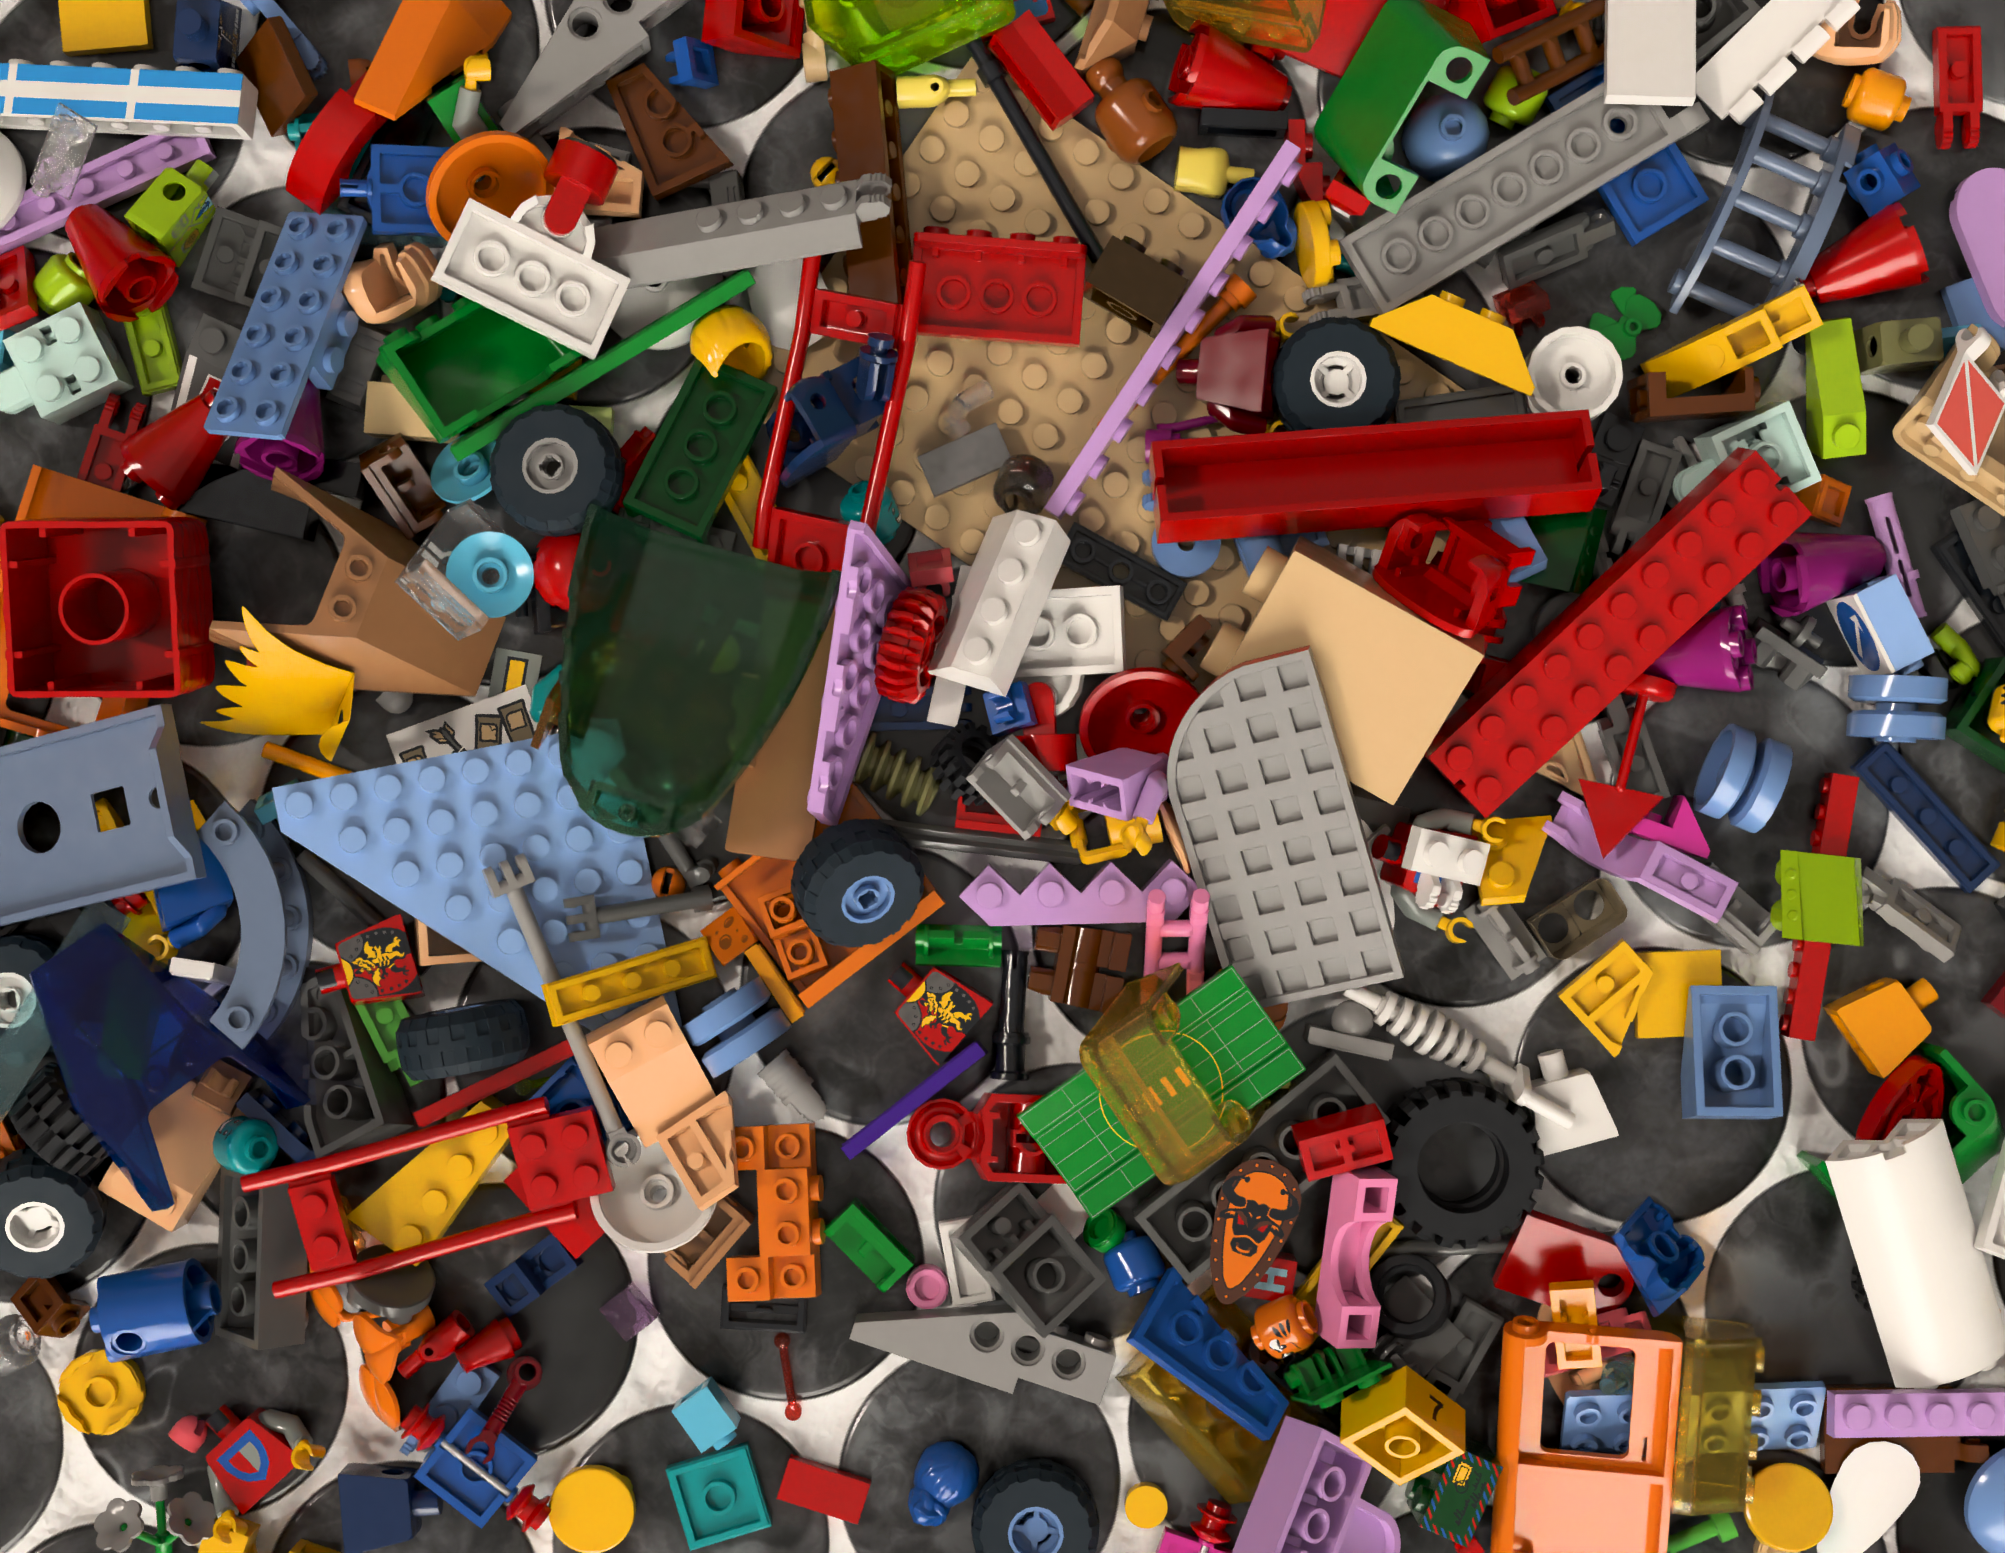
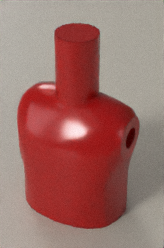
[397,1310,475,1379]

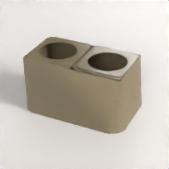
[1525,876,1627,960]

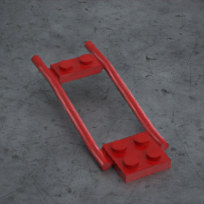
[752,255,927,610]
[240,1096,616,1299]

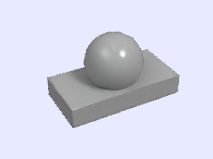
[1302,1000,1395,1061]

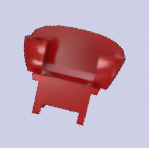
[1372,512,1536,639]

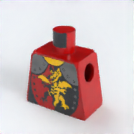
[315,914,425,1005]
[887,962,993,1066]

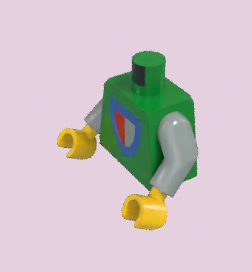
[427,52,501,144]

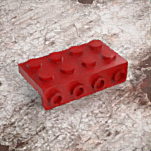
[913,226,1087,347]

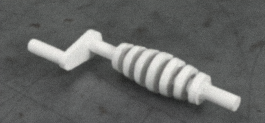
[1342,986,1576,1129]

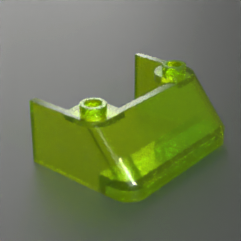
[803,0,1016,76]

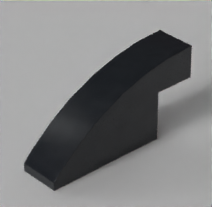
[177,459,370,542]

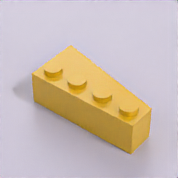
[347,1095,510,1267]

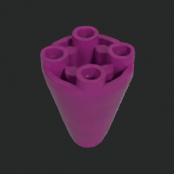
[1643,604,1758,692]

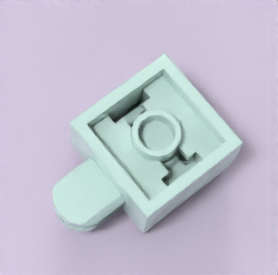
[0,302,136,425]
[1672,400,1822,502]

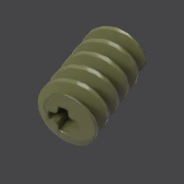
[855,731,943,817]

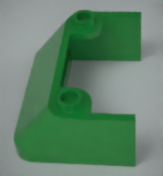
[1796,1041,2005,1200]

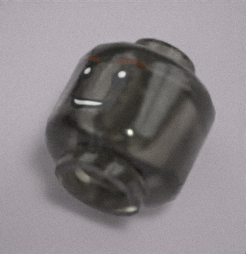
[993,454,1054,515]

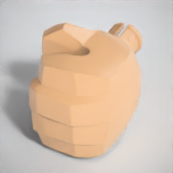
[1812,0,1902,66]
[341,242,443,324]

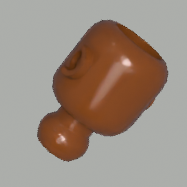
[1085,57,1178,165]

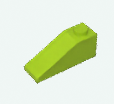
[1805,317,1866,459]

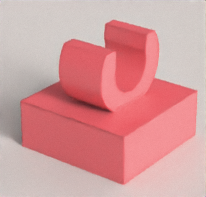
[908,547,954,597]

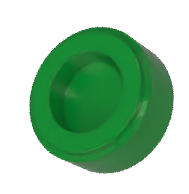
[1083,1208,1126,1253]

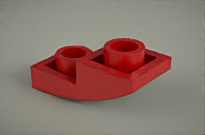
[1284,119,1331,202]

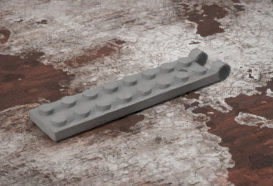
[1339,82,1710,315]

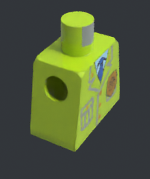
[124,159,219,267]

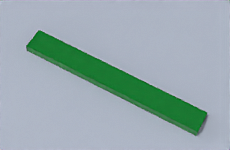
[450,268,756,462]

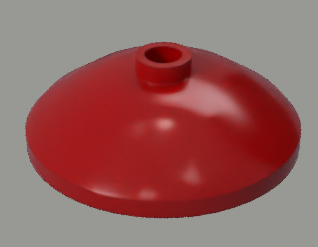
[1079,667,1200,757]

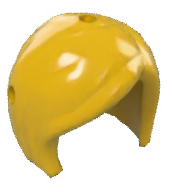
[690,305,773,380]

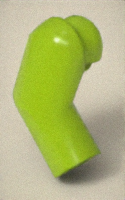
[1930,622,1981,685]

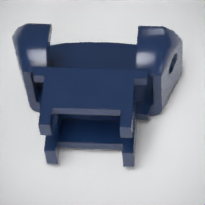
[765,357,886,488]

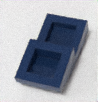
[484,1233,584,1318]

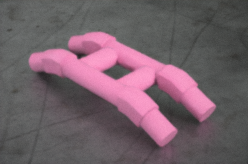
[1143,888,1210,1012]

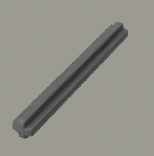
[877,819,1082,865]

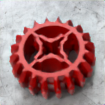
[874,586,948,704]

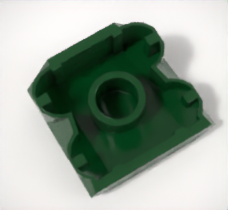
[1521,507,1608,594]

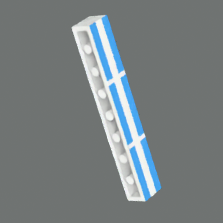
[0,59,258,140]

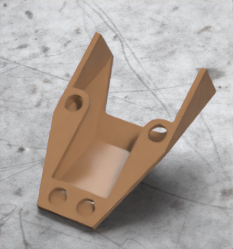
[209,466,506,697]

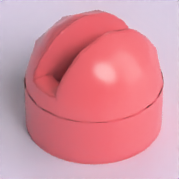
[168,1415,207,1453]

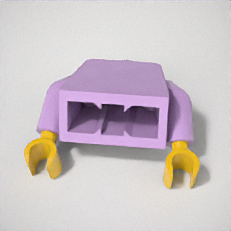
[1050,748,1169,856]

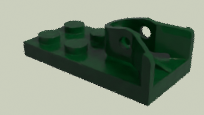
[623,358,778,550]

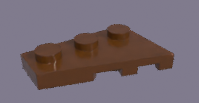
[605,63,734,201]

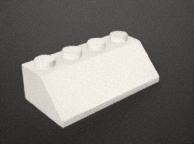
[927,510,1071,697]

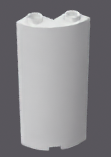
[1825,1119,2005,1389]

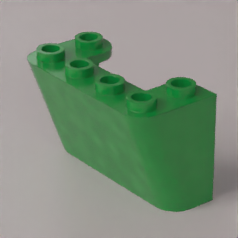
[1314,0,1491,214]
[376,297,584,444]

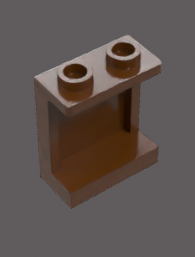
[1627,366,1761,424]

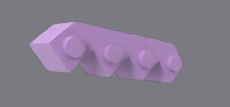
[959,859,1197,926]

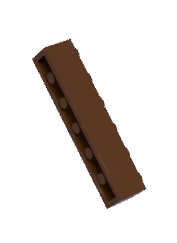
[828,60,912,304]

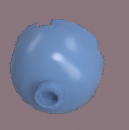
[1401,93,1490,182]

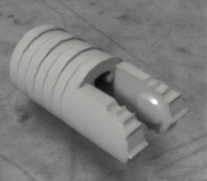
[757,1049,828,1122]

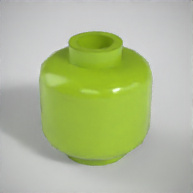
[1483,65,1548,130]
[32,252,95,316]

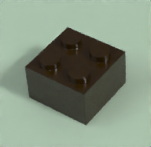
[1083,235,1189,339]

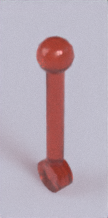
[774,1332,802,1421]

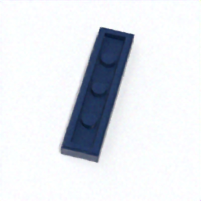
[1850,742,2001,894]

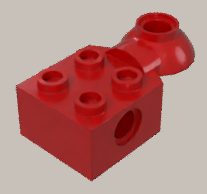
[906,1092,1067,1184]

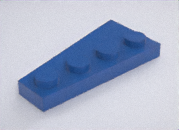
[1126,1267,1289,1441]

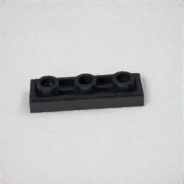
[1061,522,1187,622]

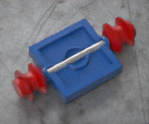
[399,1402,552,1532]

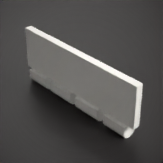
[1696,0,1861,125]

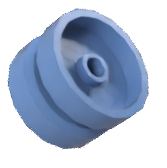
[1846,675,1949,743]
[1693,724,1793,833]
[680,976,792,1078]

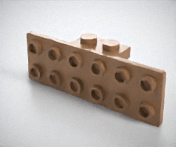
[725,598,835,861]

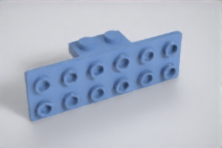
[204,211,367,440]
[1559,1353,1826,1455]

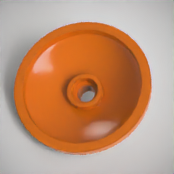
[426,130,554,242]

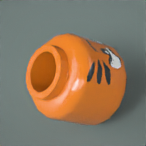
[1250,1294,1318,1359]

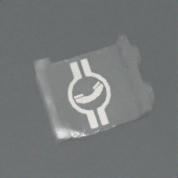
[395,499,531,641]

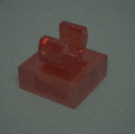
[1492,281,1551,337]

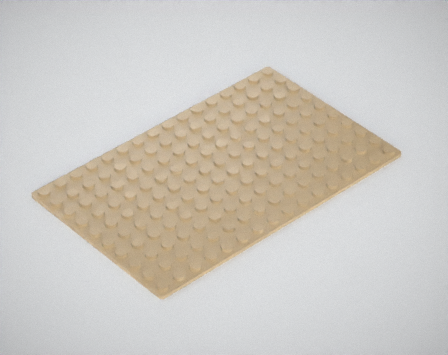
[761,57,1465,693]

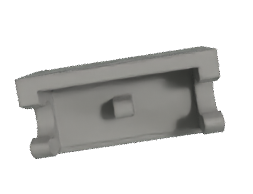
[965,733,1072,840]
[1701,862,1776,956]

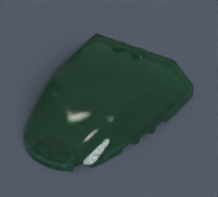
[558,503,841,838]

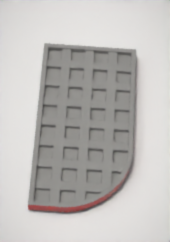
[1167,645,1405,1008]

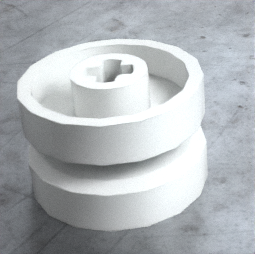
[1524,326,1623,421]

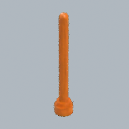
[1097,273,1257,426]

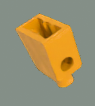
[1823,977,1939,1078]

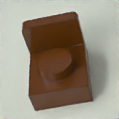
[1161,614,1212,682]
[10,1276,91,1338]

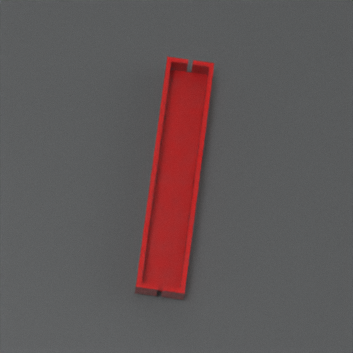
[1148,409,1603,544]
[1424,447,1813,818]

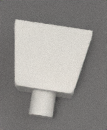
[1526,1049,1619,1156]

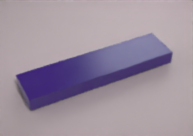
[841,1040,989,1160]

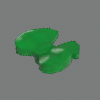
[1588,287,1662,361]

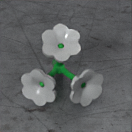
[94,1465,216,1553]

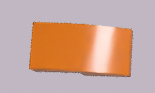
[756,885,830,982]

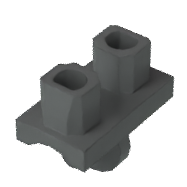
[1752,615,1828,691]

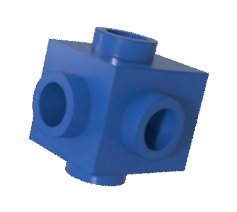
[1843,142,1921,217]

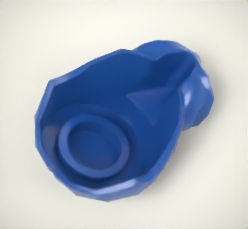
[1220,176,1297,259]
[908,1441,980,1527]

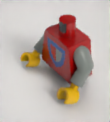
[1371,808,1507,944]
[205,1404,326,1544]

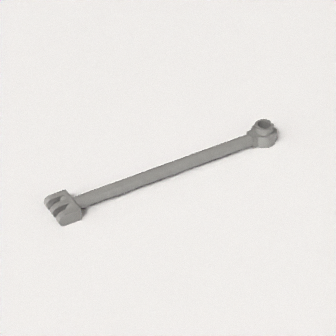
[482,853,641,1167]

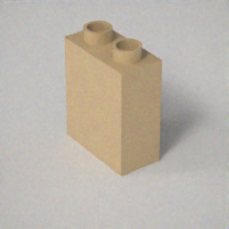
[1199,535,1484,806]

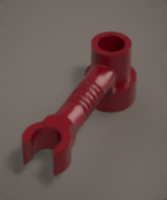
[465,1356,542,1464]

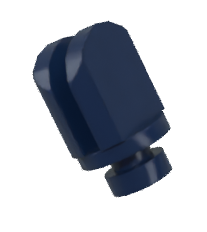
[856,332,899,402]

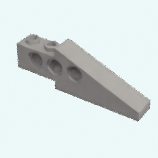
[499,0,690,139]
[849,1304,1116,1405]

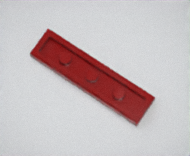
[413,1039,574,1128]

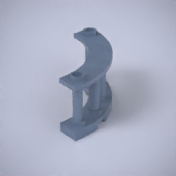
[1667,92,1862,317]
[197,799,313,1049]

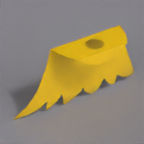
[200,606,355,762]

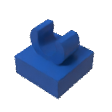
[665,36,719,89]
[982,681,1038,737]

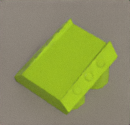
[1770,850,1864,946]

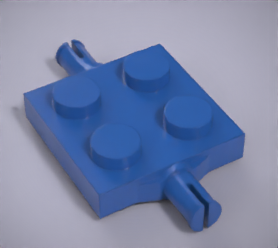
[340,144,450,237]

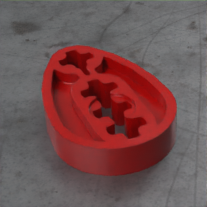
[1855,1055,1944,1140]

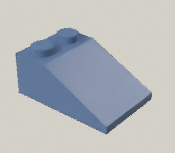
[1680,985,1783,1119]

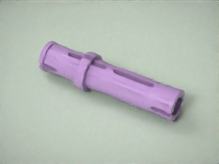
[1864,492,1928,618]

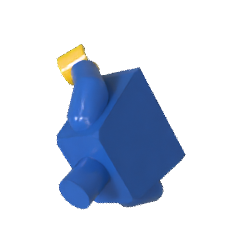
[147,831,234,961]

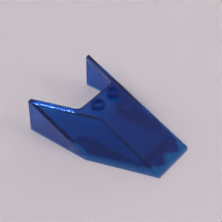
[29,922,311,1212]

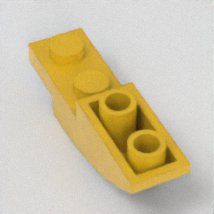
[1640,284,1823,398]

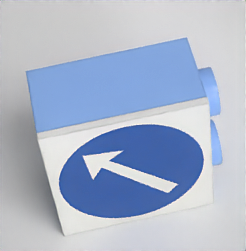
[1826,574,1935,675]

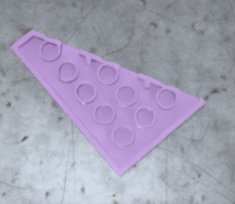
[807,520,916,826]

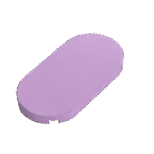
[1949,168,2005,327]

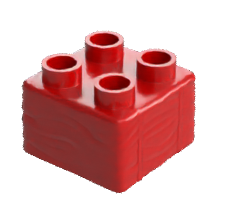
[0,517,215,698]

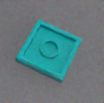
[665,1441,773,1551]

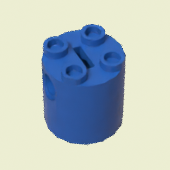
[89,1258,222,1363]

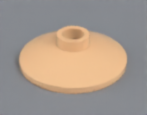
[1158,800,1191,874]

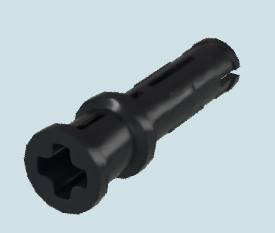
[990,950,1031,1081]

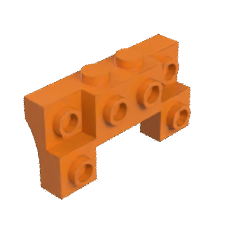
[726,1122,826,1302]

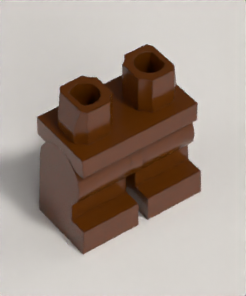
[1026,924,1132,1016]

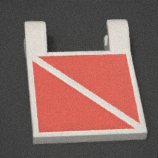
[1926,327,2005,475]

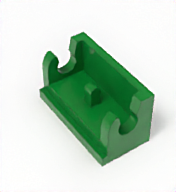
[824,1197,915,1293]

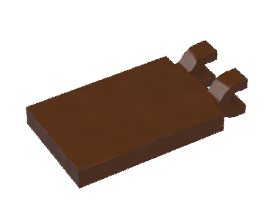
[1820,1383,1989,1474]

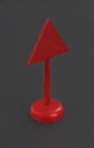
[1578,673,1677,859]

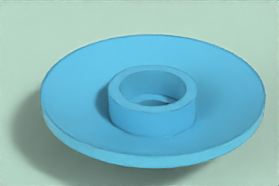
[430,434,496,504]
[446,531,534,618]

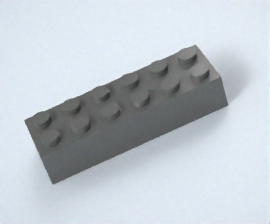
[1132,1049,1391,1285]

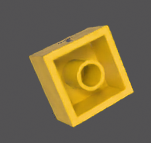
[1340,1365,1466,1486]

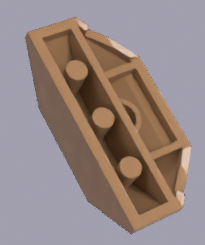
[1074,0,1159,80]

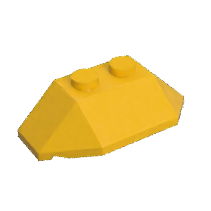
[1368,290,1535,396]

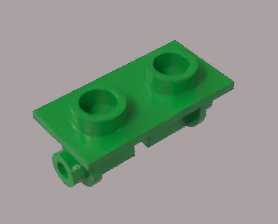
[915,924,1002,967]

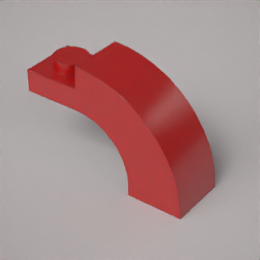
[286,70,389,215]

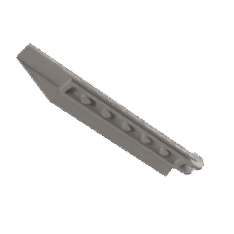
[591,172,892,289]

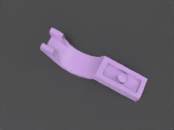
[1541,791,1739,923]

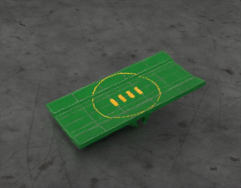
[1017,964,1306,1220]

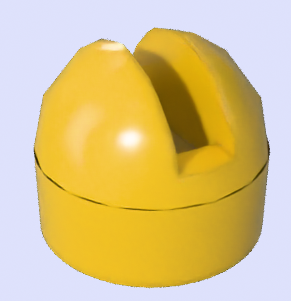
[810,156,838,187]

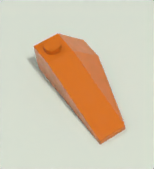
[354,0,512,121]

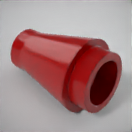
[454,1317,523,1374]

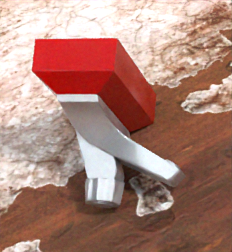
[1325,169,1371,242]

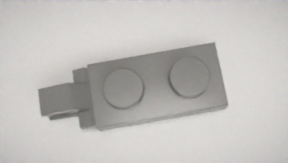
[1862,866,1962,963]

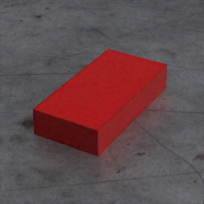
[776,1454,871,1525]

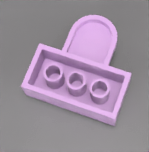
[1232,1416,1401,1553]

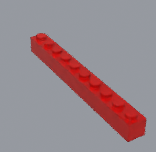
[1779,773,1860,1042]

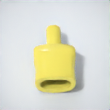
[896,74,977,109]
[1174,146,1255,198]

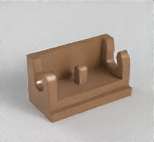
[664,1194,755,1289]

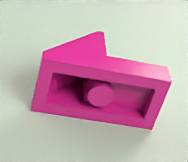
[1630,795,1710,859]

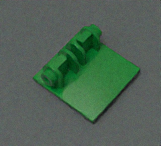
[1284,1346,1393,1409]

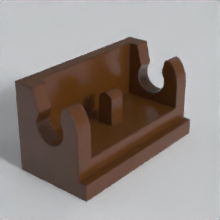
[359,433,447,540]

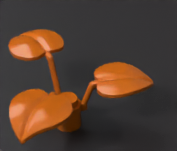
[308,1261,436,1432]

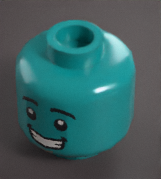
[840,481,902,545]
[212,1115,279,1174]

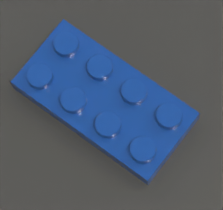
[1544,63,1709,247]

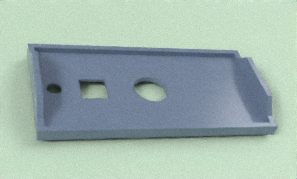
[0,704,207,927]

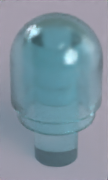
[1599,1356,1634,1396]

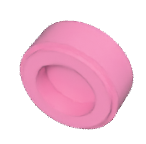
[906,1264,949,1309]

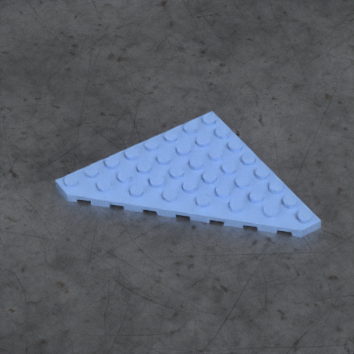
[272,722,684,1034]

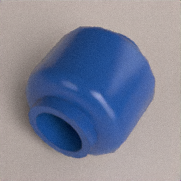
[1103,1230,1166,1298]

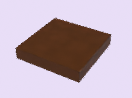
[235,16,318,137]

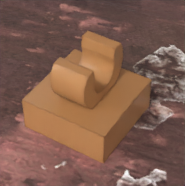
[191,1057,253,1117]

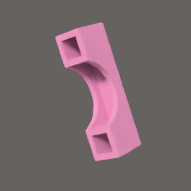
[1315,1165,1398,1349]

